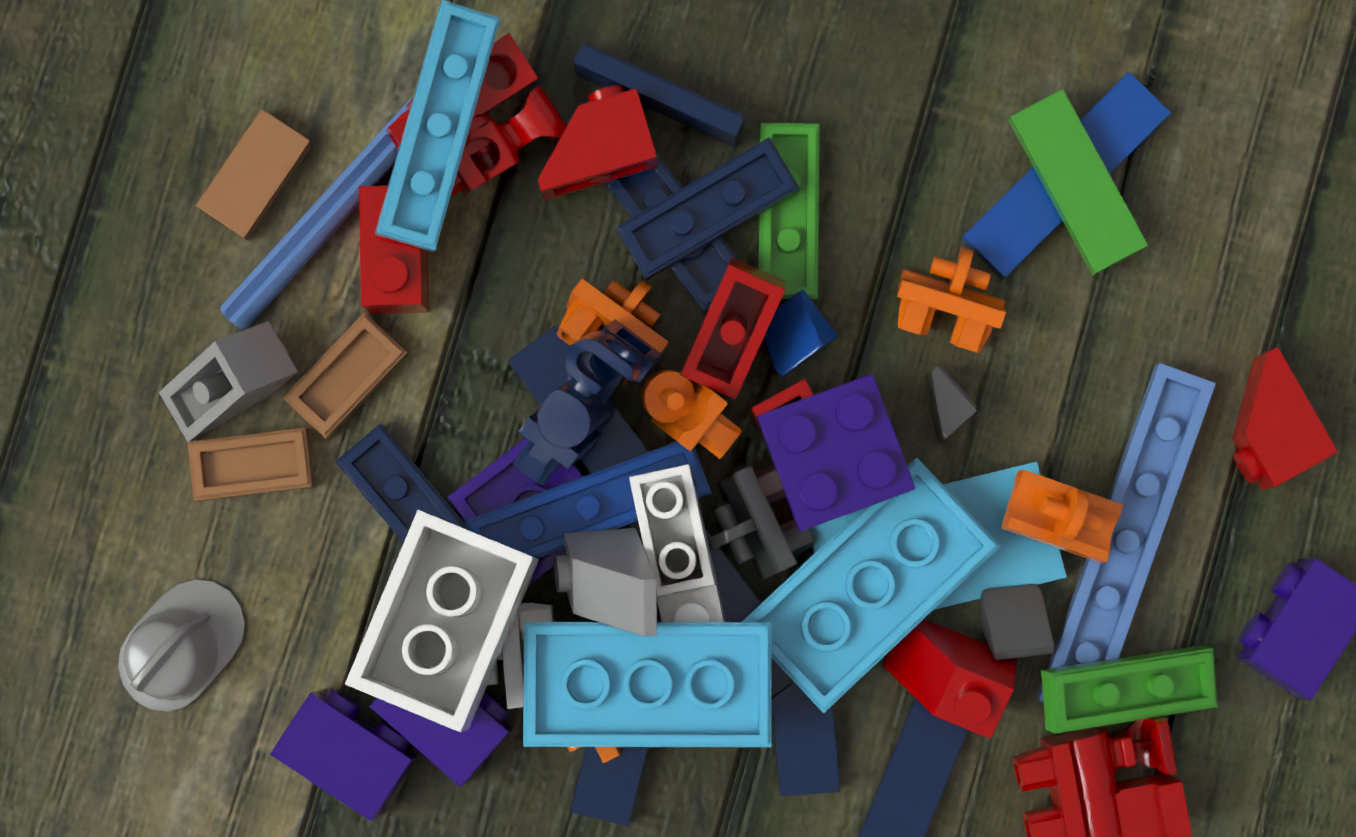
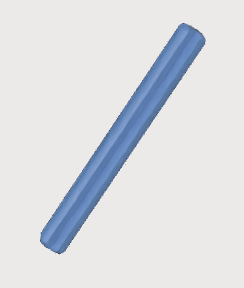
[220,98,412,329]

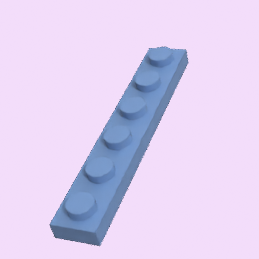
[1036,363,1216,703]

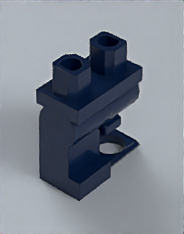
[513,319,663,485]

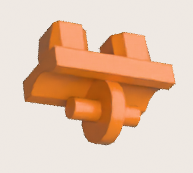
[897,247,1006,353]
[557,278,669,385]
[641,369,742,459]
[1001,469,1123,563]

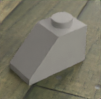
[159,321,298,442]
[554,528,657,636]

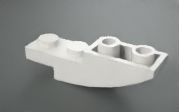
[629,464,726,622]

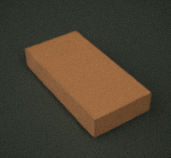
[195,109,313,241]
[283,312,409,440]
[187,428,315,502]

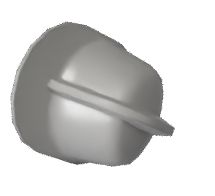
[118,579,245,712]

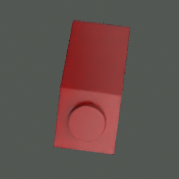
[538,85,658,201]
[1232,347,1338,490]
[883,619,1017,739]

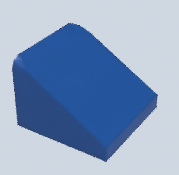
[763,289,838,378]

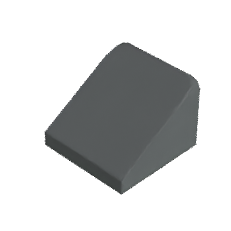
[925,366,977,443]
[980,584,1054,660]

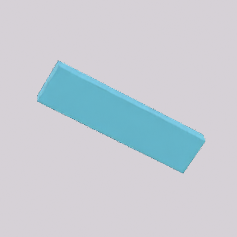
[374,0,501,252]

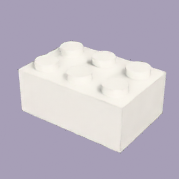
[345,510,539,732]

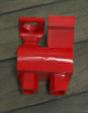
[386,33,567,196]
[1012,716,1192,837]

